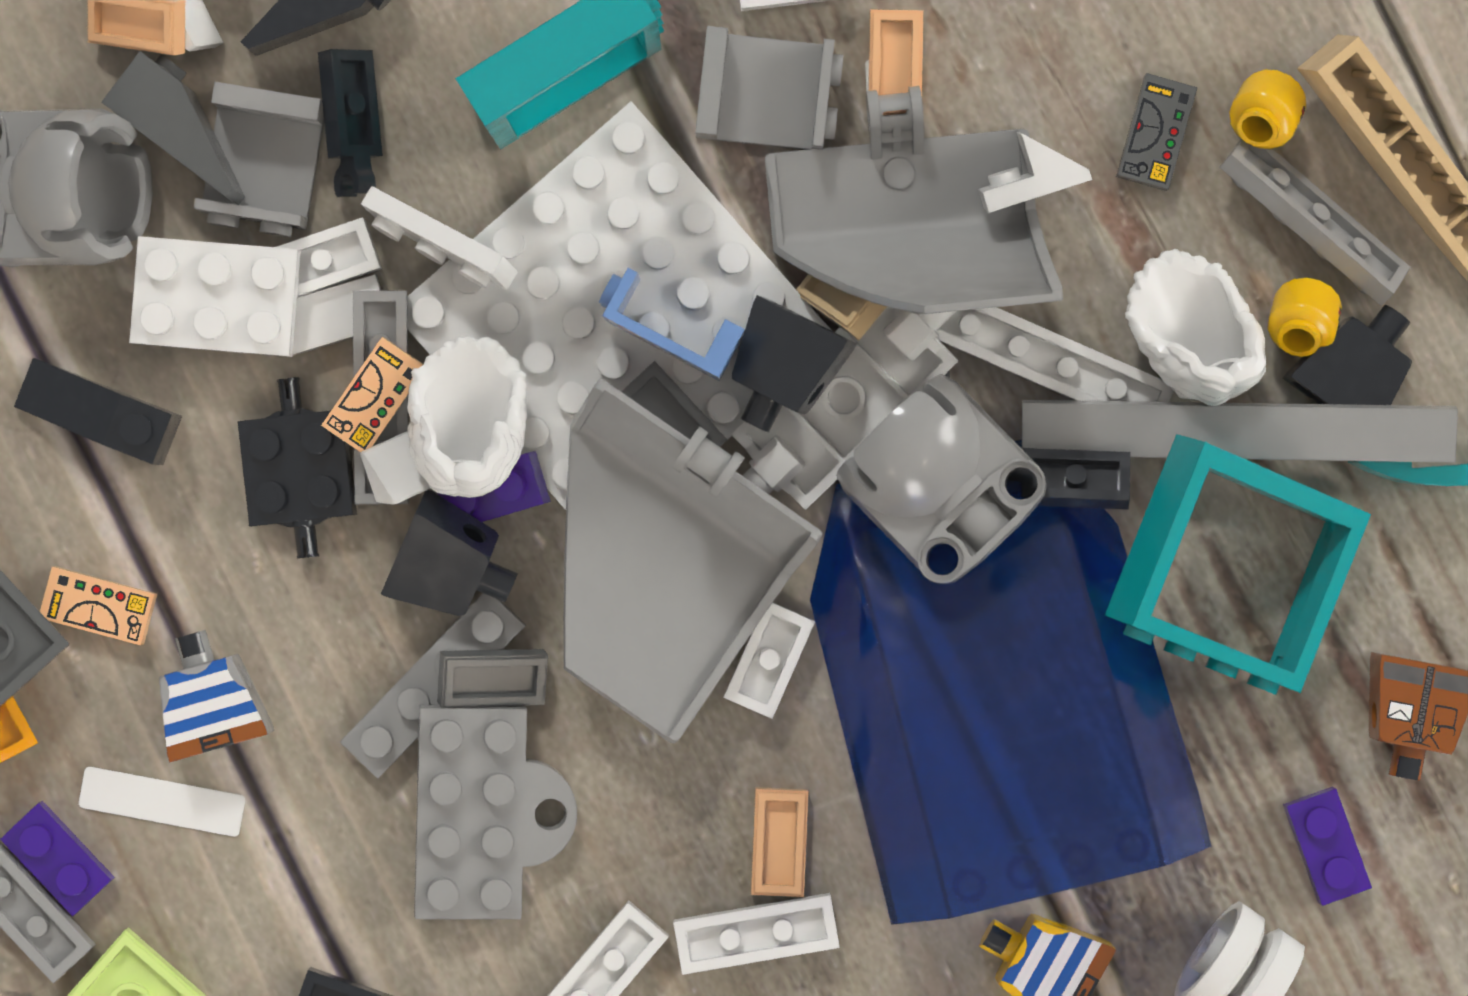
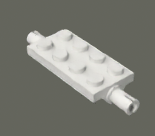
[731,307,959,510]

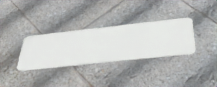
[79,767,245,837]

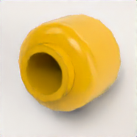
[1229,69,1307,149]
[1267,278,1342,357]

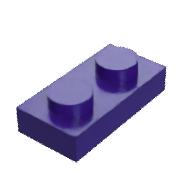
[437,451,551,522]
[1283,787,1372,906]
[0,801,115,916]

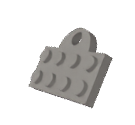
[414,705,577,919]

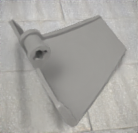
[765,86,1063,314]
[563,379,823,744]

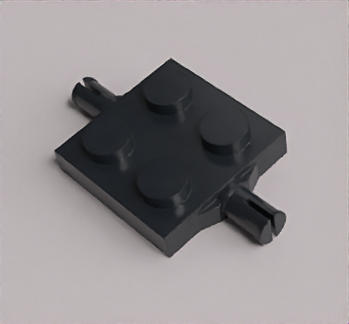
[237,377,357,559]

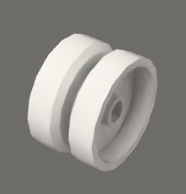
[1174,901,1305,996]

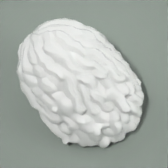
[1125,249,1266,406]
[407,336,527,498]

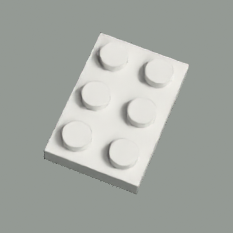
[129,236,301,357]

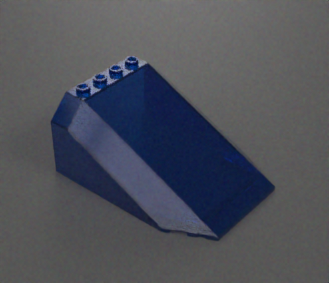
[809,439,1212,925]

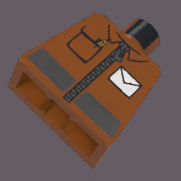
[1369,652,1468,781]

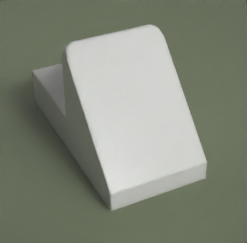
[978,132,1092,213]

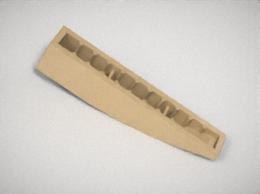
[1297,34,1468,282]

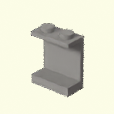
[695,26,843,150]
[194,81,324,237]

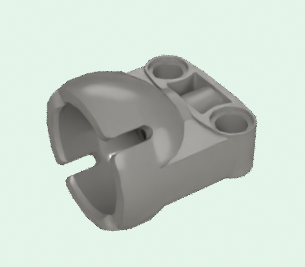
[0,108,153,267]
[836,374,1047,584]

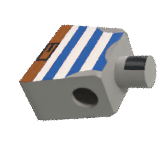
[159,630,275,763]

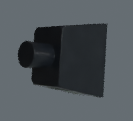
[732,295,857,433]
[1283,305,1412,405]
[381,490,518,616]

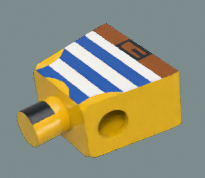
[979,913,1116,996]

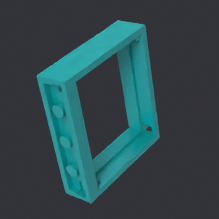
[455,0,664,150]
[1105,434,1371,695]

